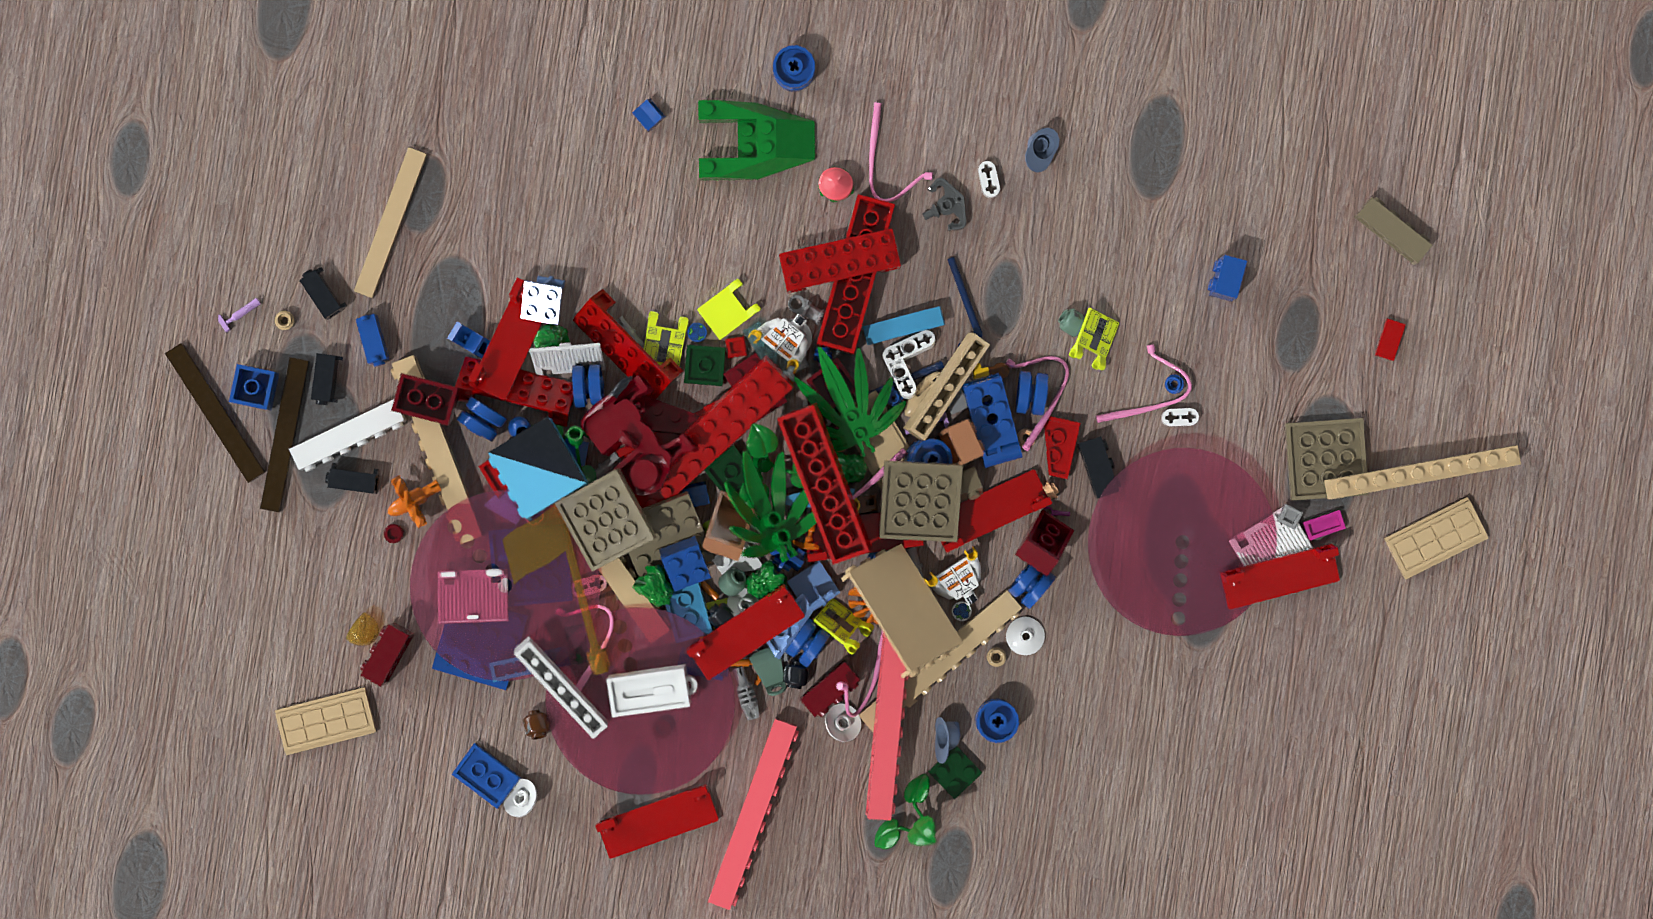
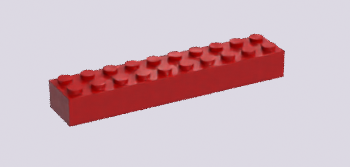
[634,355,793,508]

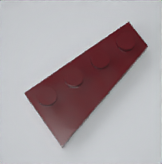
[636,395,700,435]

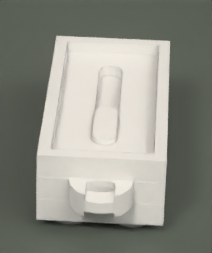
[606,664,697,717]

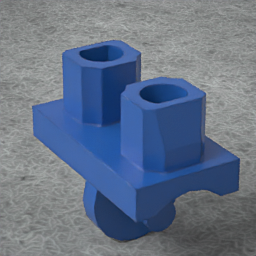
[770,548,806,572]

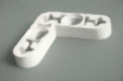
[883,330,936,399]

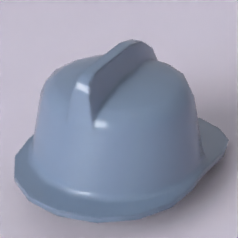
[1025,128,1059,172]
[935,717,960,763]

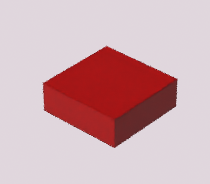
[725,336,747,359]

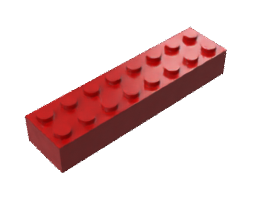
[817,194,895,355]
[777,403,872,565]

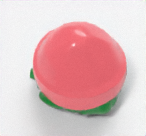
[818,167,854,202]

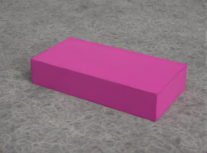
[1302,510,1346,541]

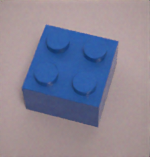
[1207,255,1247,301]
[229,364,280,411]
[659,536,711,591]

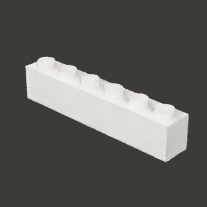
[289,399,407,472]
[514,636,608,739]

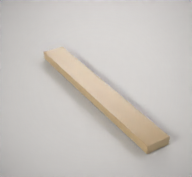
[354,147,427,298]

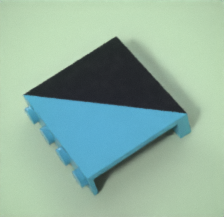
[488,416,589,520]

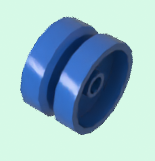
[773,45,815,92]
[572,364,605,408]
[1015,371,1048,416]
[457,397,507,442]
[905,439,953,464]
[1008,564,1056,609]
[785,618,830,667]
[975,698,1019,743]

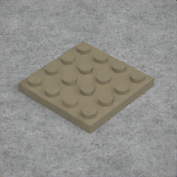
[1285,418,1369,501]
[879,460,963,542]
[555,468,657,572]
[628,491,715,579]

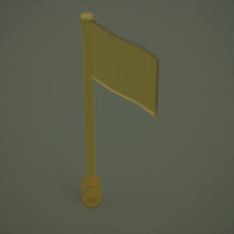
[503,500,610,675]

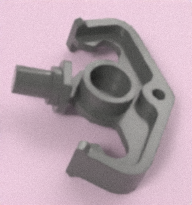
[922,178,966,231]

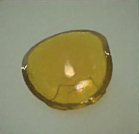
[346,612,379,646]

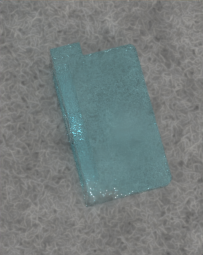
[743,321,779,360]

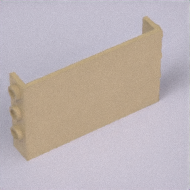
[841,544,963,678]

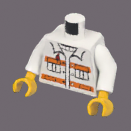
[748,314,808,373]
[924,547,981,605]

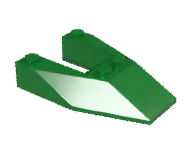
[698,100,815,181]

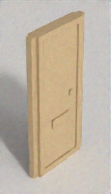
[838,390,909,490]
[1384,497,1488,580]
[275,687,377,755]

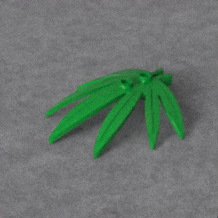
[794,346,906,457]
[724,450,817,563]

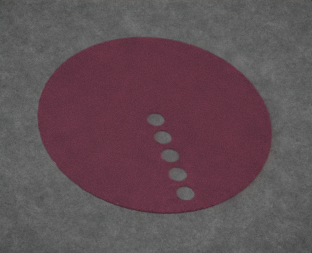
[1088,448,1276,636]
[410,490,600,681]
[545,607,735,795]

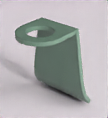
[749,648,787,696]

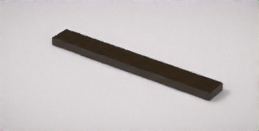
[165,343,266,483]
[260,357,310,512]

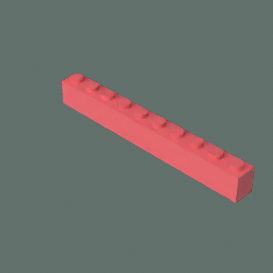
[865,632,908,820]
[708,718,799,910]

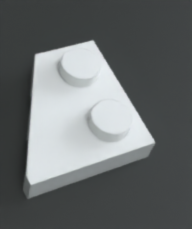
[712,541,762,575]

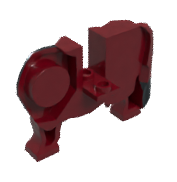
[581,375,700,496]

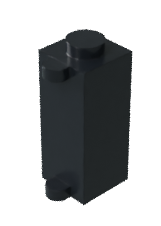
[299,267,347,320]
[311,353,343,405]
[325,463,379,494]

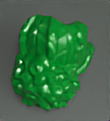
[533,324,570,348]
[836,452,868,483]
[746,559,788,600]
[632,565,674,607]

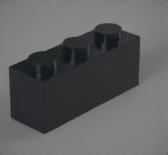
[1077,436,1121,499]

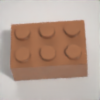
[938,419,985,465]
[701,490,755,561]

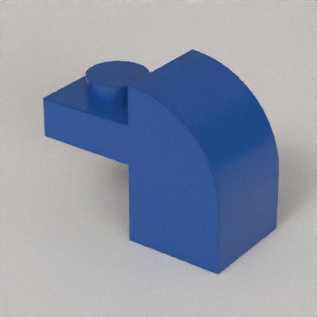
[447,322,490,358]

